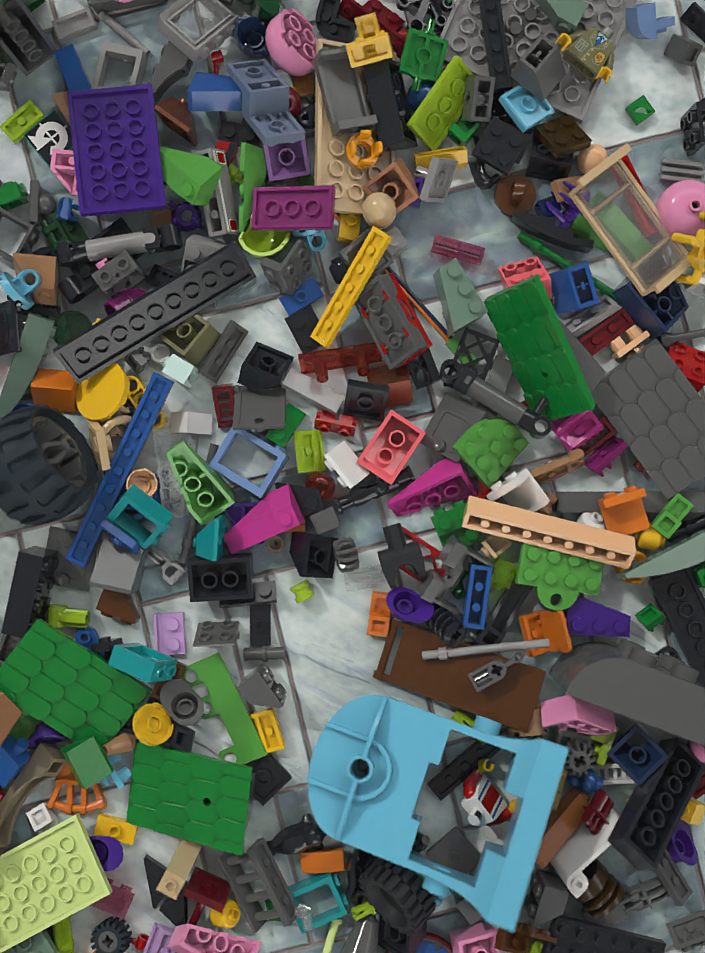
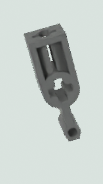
[468,652,524,692]

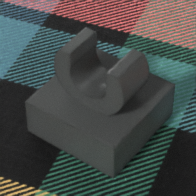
[124,347,151,375]

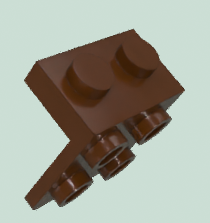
[494,921,557,953]

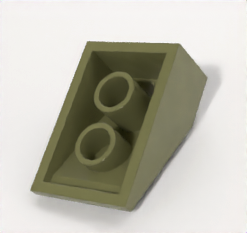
[158,314,221,367]

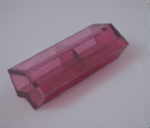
[431,234,485,266]

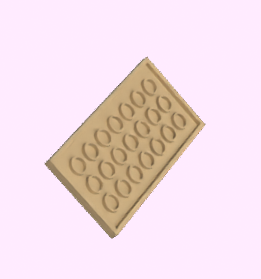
[314,38,396,216]

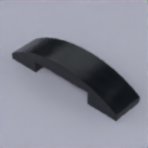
[120,711,195,753]

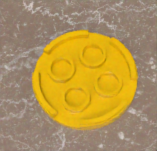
[76,362,130,422]

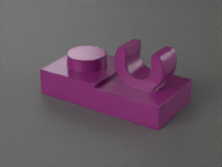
[584,435,628,477]

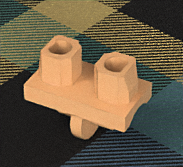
[609,324,650,360]

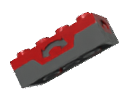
[354,273,432,370]

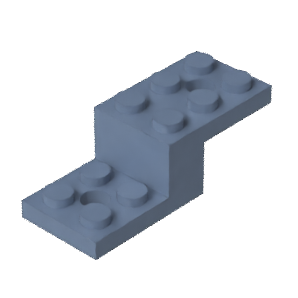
[227,59,305,146]

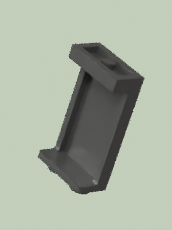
[313,45,378,136]

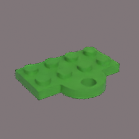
[515,542,604,611]

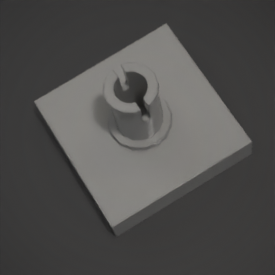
[414,156,458,202]

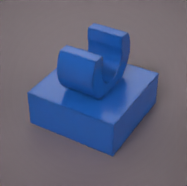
[55,196,79,222]

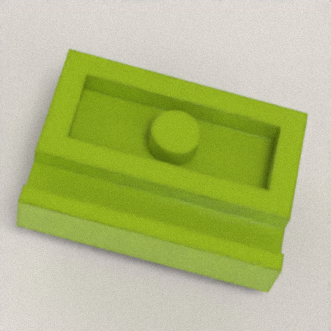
[293,430,326,473]

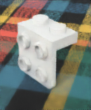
[486,468,550,512]

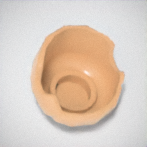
[577,144,609,175]
[126,468,158,497]

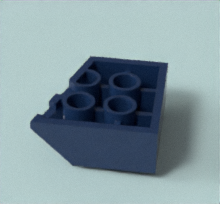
[612,248,689,340]

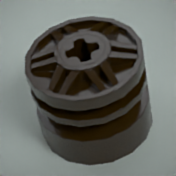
[566,858,624,919]

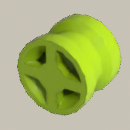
[290,579,315,603]

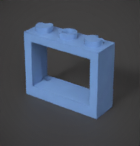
[209,426,290,499]

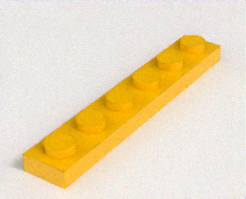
[310,226,393,348]

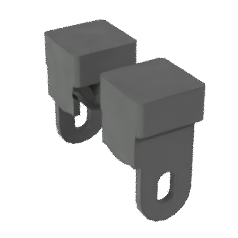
[417,534,495,616]

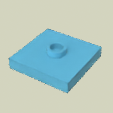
[498,84,555,133]

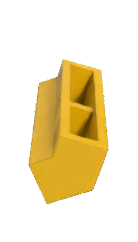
[414,146,468,174]

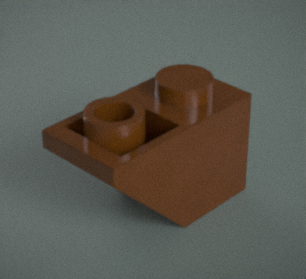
[96,589,140,625]

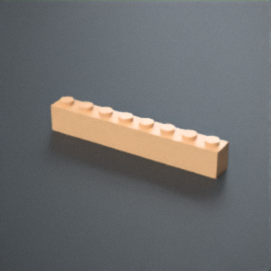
[462,496,636,569]

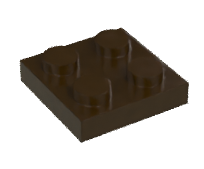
[533,115,592,159]

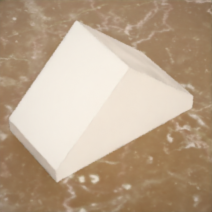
[171,412,213,435]

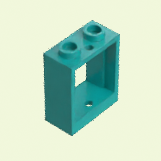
[105,484,174,550]
[108,643,178,683]
[288,872,350,934]

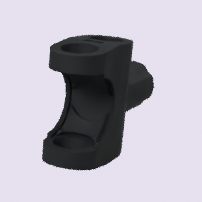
[377,523,426,589]

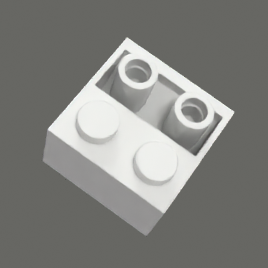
[324,441,370,489]

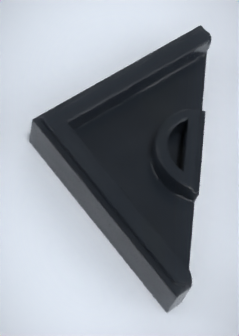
[143,854,167,909]

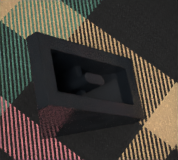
[159,880,188,926]

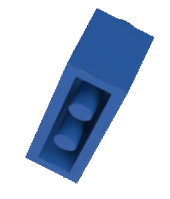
[461,562,492,630]

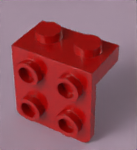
[668,342,705,393]

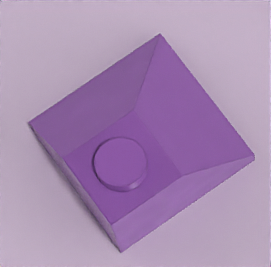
[263,137,311,182]

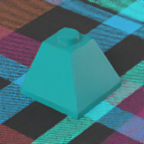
[193,513,226,561]

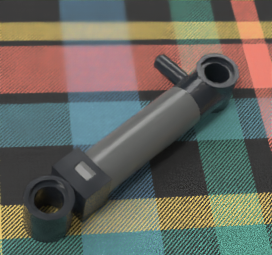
[439,359,552,439]

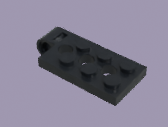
[57,217,146,304]

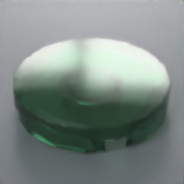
[53,310,92,346]

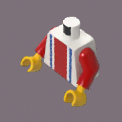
[461,758,517,827]

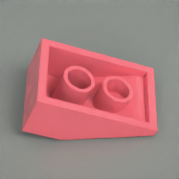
[357,410,426,485]

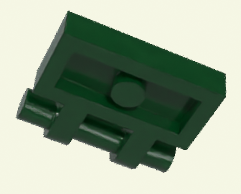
[40,210,89,253]

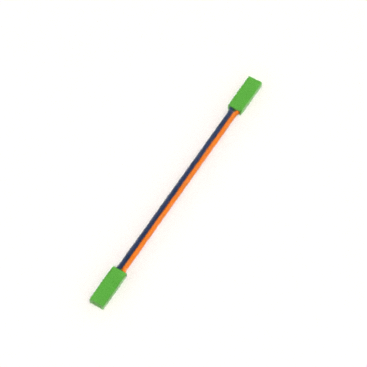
[298,175,478,369]

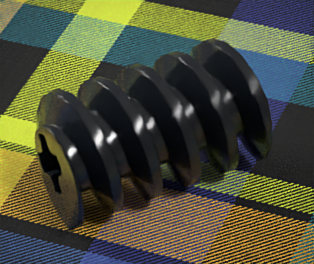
[425,603,467,647]

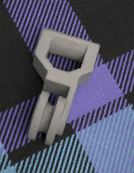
[147,548,187,586]

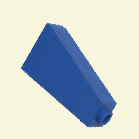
[187,72,242,111]

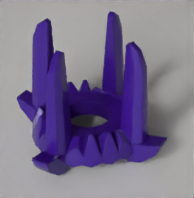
[546,181,590,228]
[168,200,205,232]

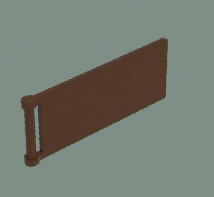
[372,617,546,732]

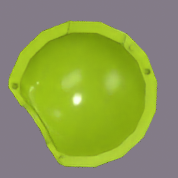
[238,214,291,259]

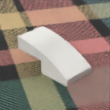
[26,802,60,834]

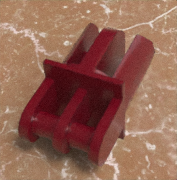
[581,789,614,835]

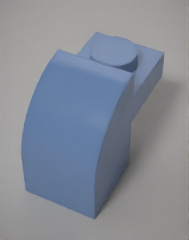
[625,3,675,39]

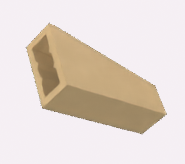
[156,838,202,900]

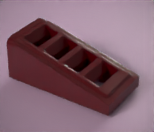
[211,383,235,428]
[578,415,617,458]

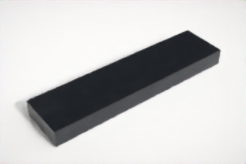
[427,740,502,801]

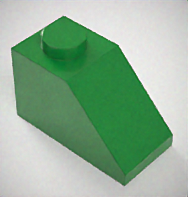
[265,403,306,448]

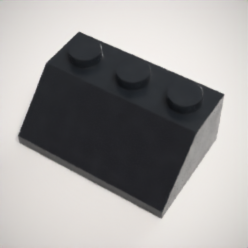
[187,553,254,602]

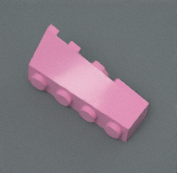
[167,924,261,953]

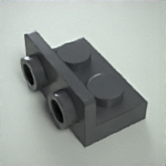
[666,909,705,953]

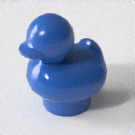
[567,768,604,795]

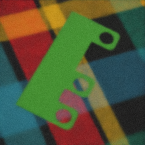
[182,652,268,765]

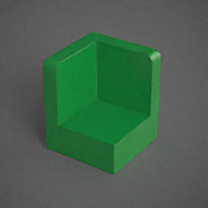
[447,119,481,147]

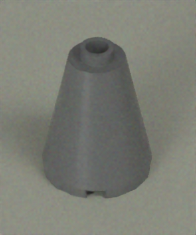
[340,914,379,953]

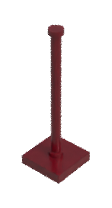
[175,866,231,953]

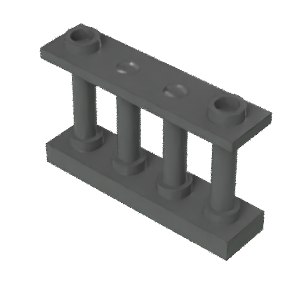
[217,838,301,933]

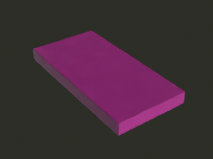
[251,185,336,231]

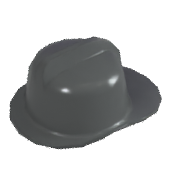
[160,679,204,726]

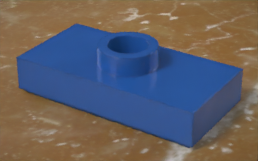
[279,277,324,316]
[100,519,140,554]

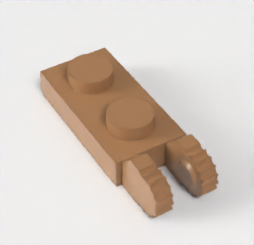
[529,448,585,486]

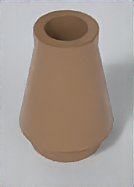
[102,732,135,757]

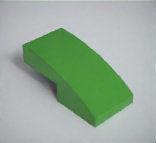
[651,493,694,539]

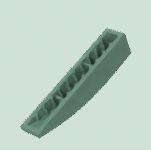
[0,312,57,418]
[615,528,705,579]

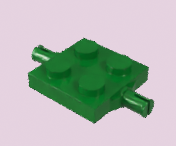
[398,18,449,93]

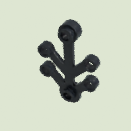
[396,0,454,31]

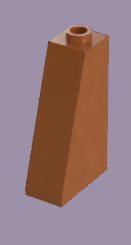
[535,788,591,868]

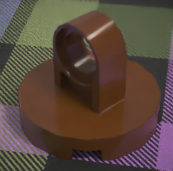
[494,175,536,217]

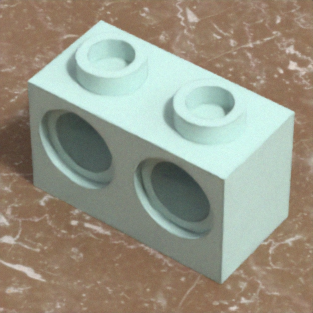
[162,354,200,388]

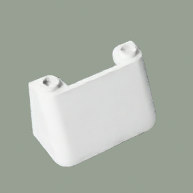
[550,800,620,898]

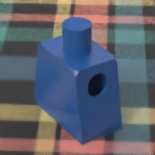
[0,735,30,788]

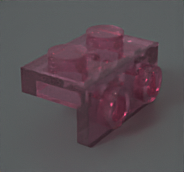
[91,878,135,919]

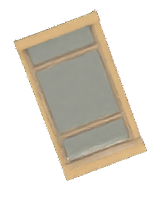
[568,143,691,297]

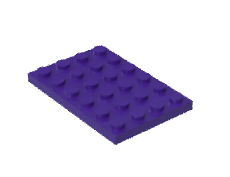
[67,84,167,217]

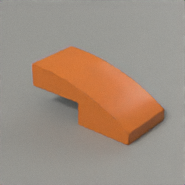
[367,590,391,637]
[300,847,346,873]

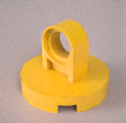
[132,703,174,746]

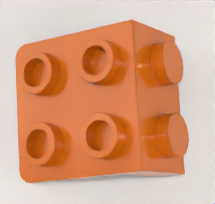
[597,485,649,535]
[518,610,572,657]

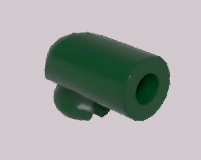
[450,569,468,599]

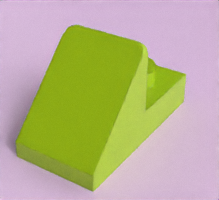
[586,725,619,766]

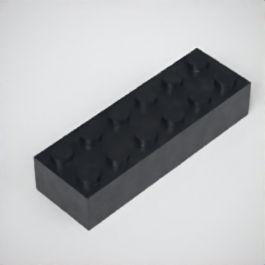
[607,737,705,871]

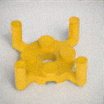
[671,211,705,285]

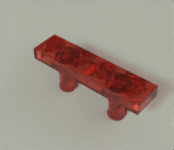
[298,342,382,383]

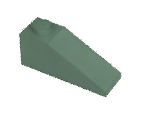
[536,0,589,34]

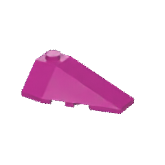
[387,458,478,516]
[223,484,305,555]

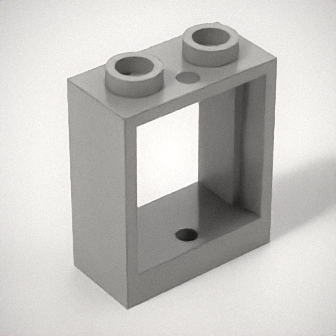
[92,41,148,89]

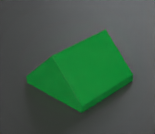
[60,735,114,790]

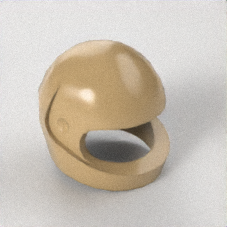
[362,192,396,229]

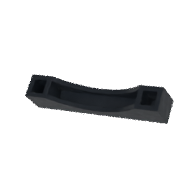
[473,572,534,645]

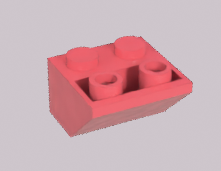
[498,257,552,299]

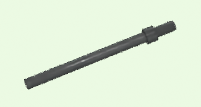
[179,443,219,564]

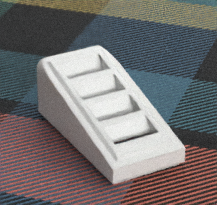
[593,761,635,785]

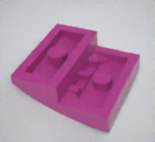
[551,411,605,451]

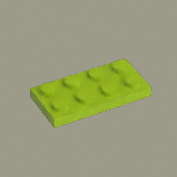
[406,56,473,151]

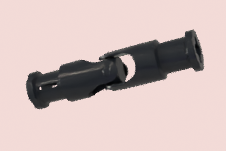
[333,465,415,515]

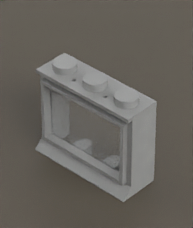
[158,0,239,64]

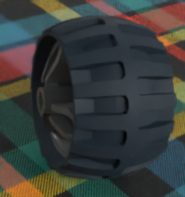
[0,405,99,525]

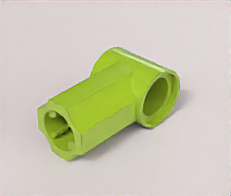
[47,604,91,628]

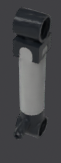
[55,224,183,267]

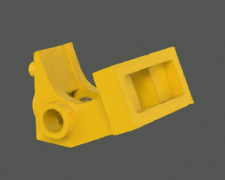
[346,12,393,68]

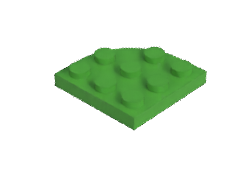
[452,418,529,489]

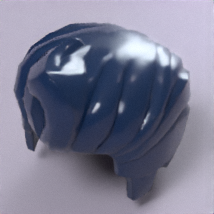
[234,15,270,58]

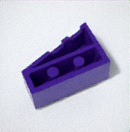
[562,596,631,637]

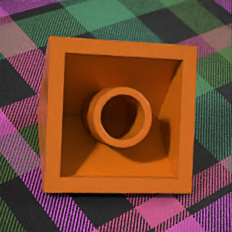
[30,368,78,413]

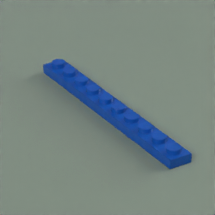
[65,372,174,568]

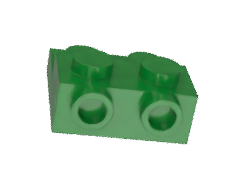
[430,500,484,548]

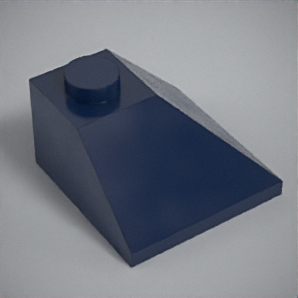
[607,723,669,786]

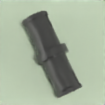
[243,646,286,662]

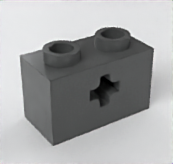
[462,75,495,122]

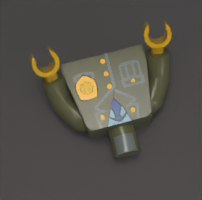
[555,26,614,84]

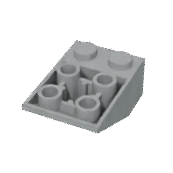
[181,234,228,309]

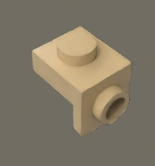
[480,535,513,560]

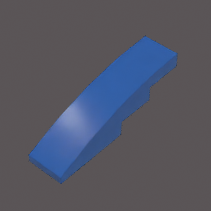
[54,44,92,91]

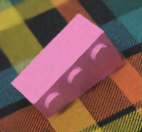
[540,694,616,736]

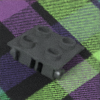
[193,620,240,647]

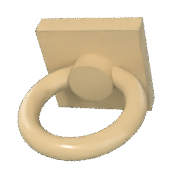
[86,415,148,471]

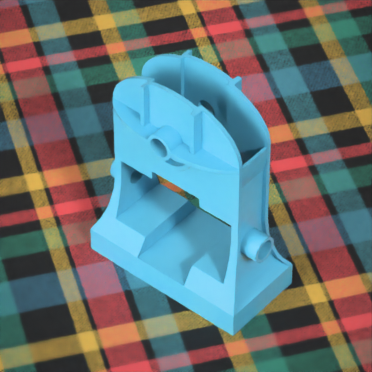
[307,694,569,932]

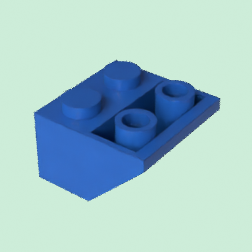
[549,261,599,315]

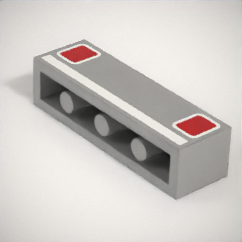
[194,148,239,238]

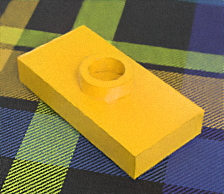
[337,213,361,244]
[93,813,138,845]

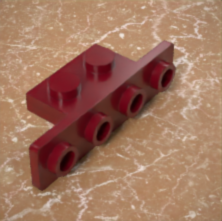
[339,0,406,59]

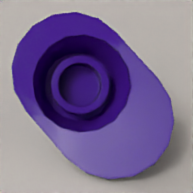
[386,587,434,623]
[27,721,69,749]
[666,819,698,866]
[89,836,124,871]

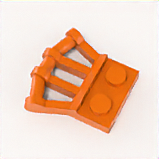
[47,762,107,815]

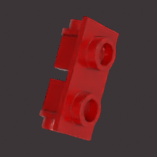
[314,410,358,437]

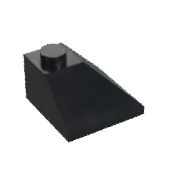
[237,341,294,391]
[289,532,339,578]
[378,914,427,953]

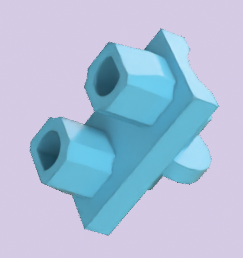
[96,754,132,789]

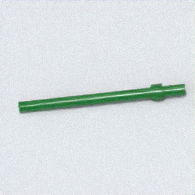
[517,231,619,303]

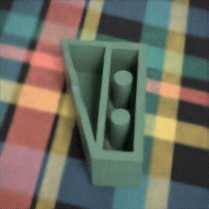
[433,258,489,337]

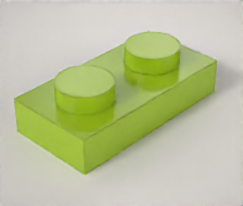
[0,100,45,145]

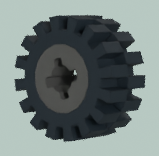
[91,917,132,953]

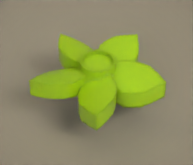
[229,163,244,187]

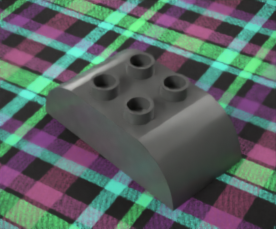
[549,638,705,746]

